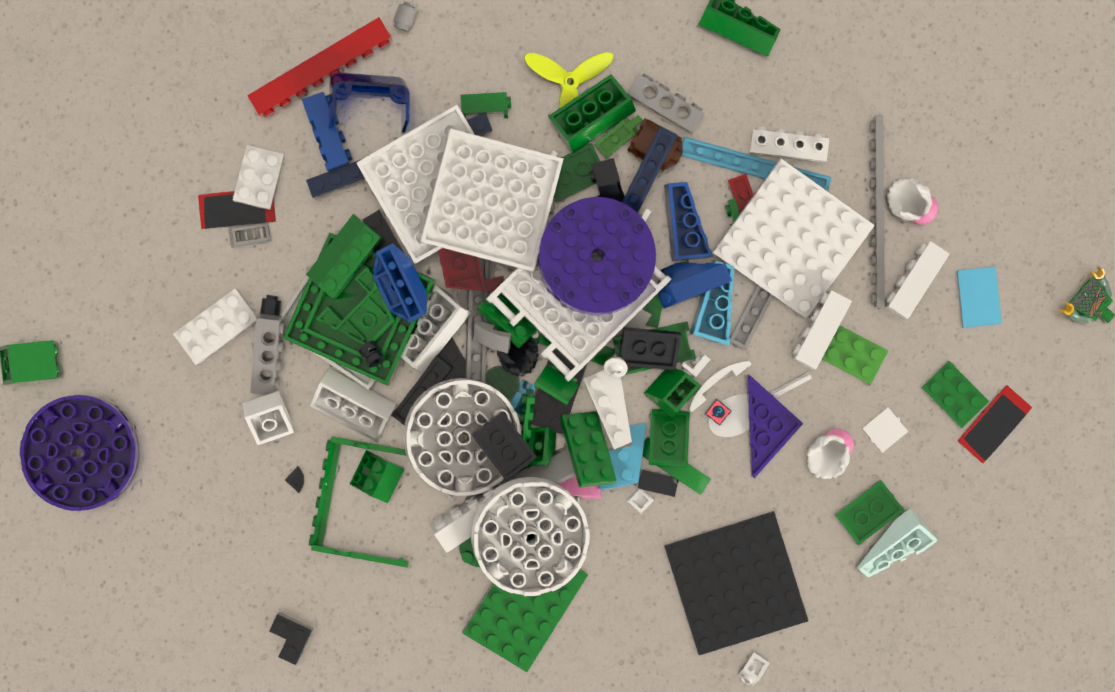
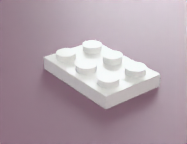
[233,145,284,210]

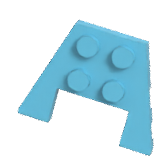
[599,423,647,490]

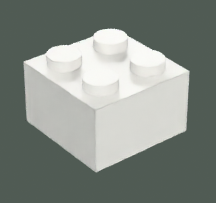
[242,391,294,445]

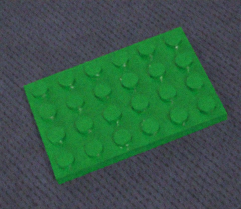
[462,537,588,672]

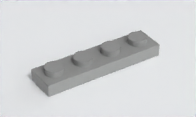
[730,285,773,350]

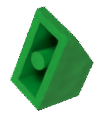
[528,427,556,466]

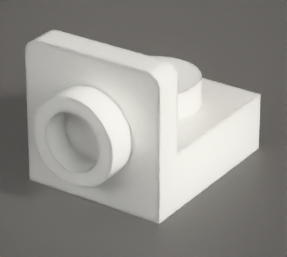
[681,355,711,377]
[738,652,770,686]

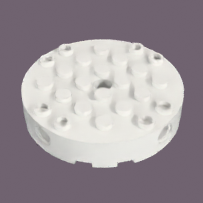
[403,378,522,496]
[471,477,590,596]

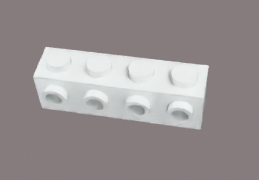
[749,127,829,163]

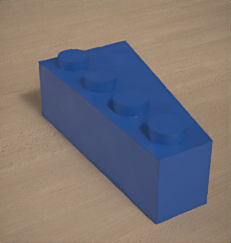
[302,92,352,171]
[664,182,713,261]

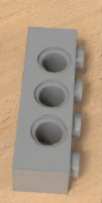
[627,73,704,134]
[250,314,285,395]

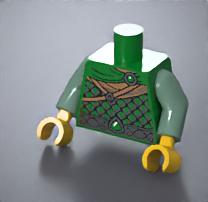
[1059,265,1115,323]

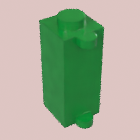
[460,92,511,119]

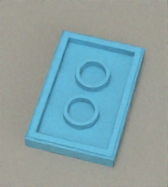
[957,267,1002,328]

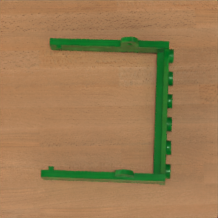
[309,436,409,568]

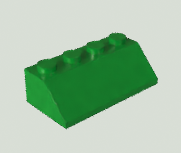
[548,74,636,153]
[306,214,384,298]

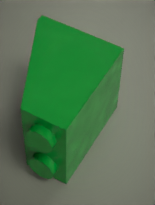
[0,340,59,385]

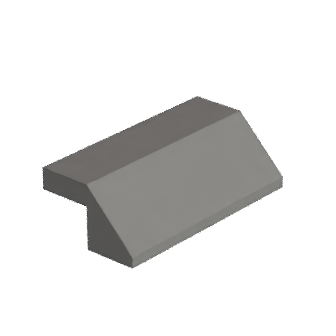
[500,446,576,485]

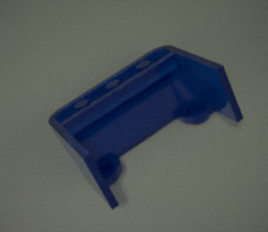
[329,73,410,133]

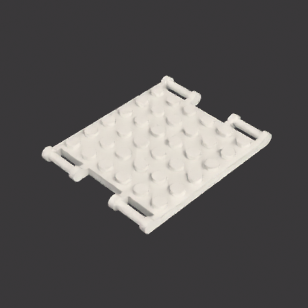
[486,252,671,382]

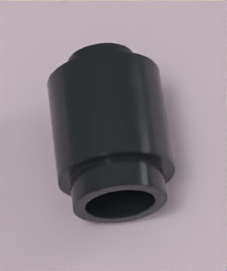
[260,295,281,316]

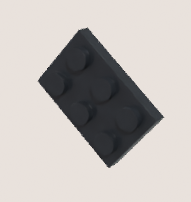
[619,327,681,370]
[471,411,537,481]

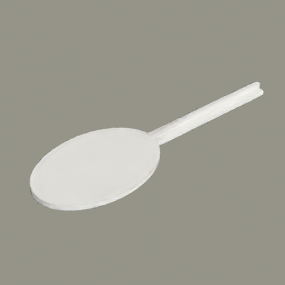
[709,372,812,437]

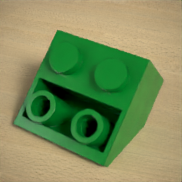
[644,369,701,419]
[350,450,404,503]

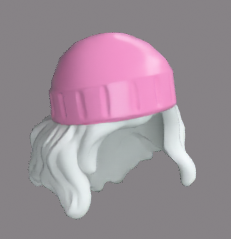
[887,178,938,225]
[806,428,854,479]

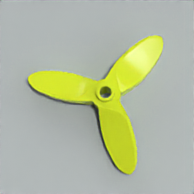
[524,52,614,108]

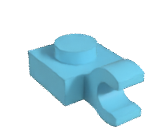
[511,380,536,414]

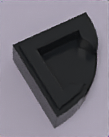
[285,466,304,493]

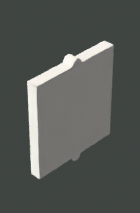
[862,407,908,453]

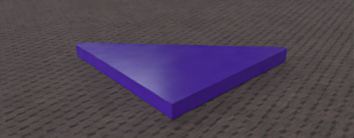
[747,374,803,479]

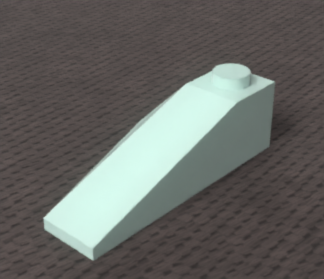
[857,508,938,577]

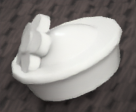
[604,356,628,378]

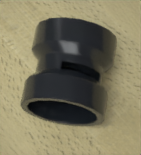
[359,341,385,368]

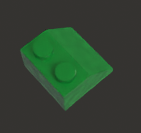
[534,364,579,405]

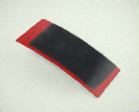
[198,191,276,229]
[958,385,1032,463]

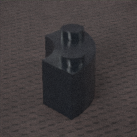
[590,158,624,202]

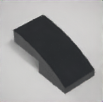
[638,469,679,497]

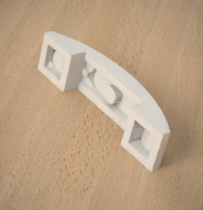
[689,361,751,412]

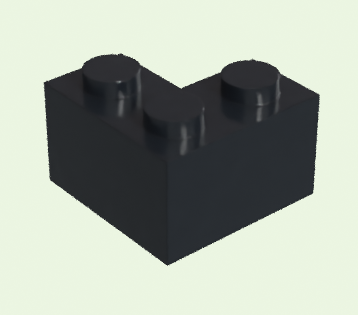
[269,612,314,665]

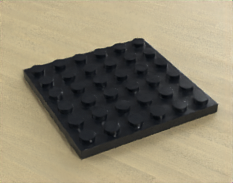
[664,511,808,656]

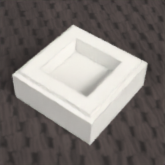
[627,488,654,514]

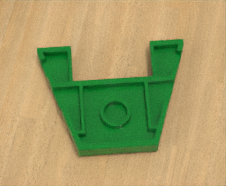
[316,266,396,345]

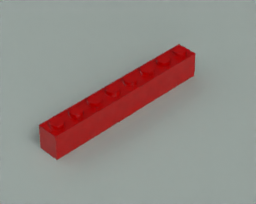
[247,17,392,118]

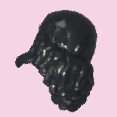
[497,330,539,377]

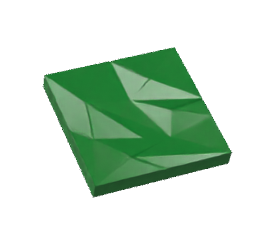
[283,232,436,386]

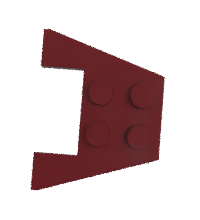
[438,248,504,292]

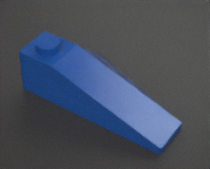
[657,263,732,309]

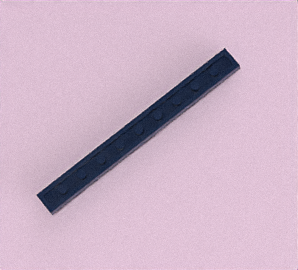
[306,113,493,198]

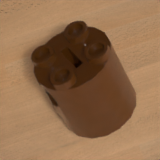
[627,118,683,172]

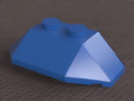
[373,244,427,323]

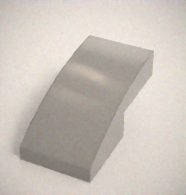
[473,321,511,353]

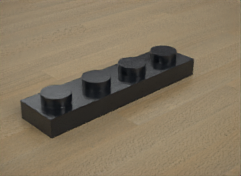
[392,355,453,425]

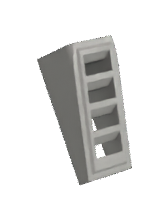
[228,222,271,248]

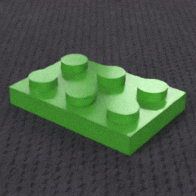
[822,325,888,385]

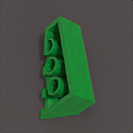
[699,0,781,56]

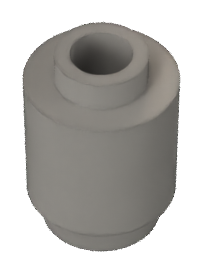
[393,1,417,31]

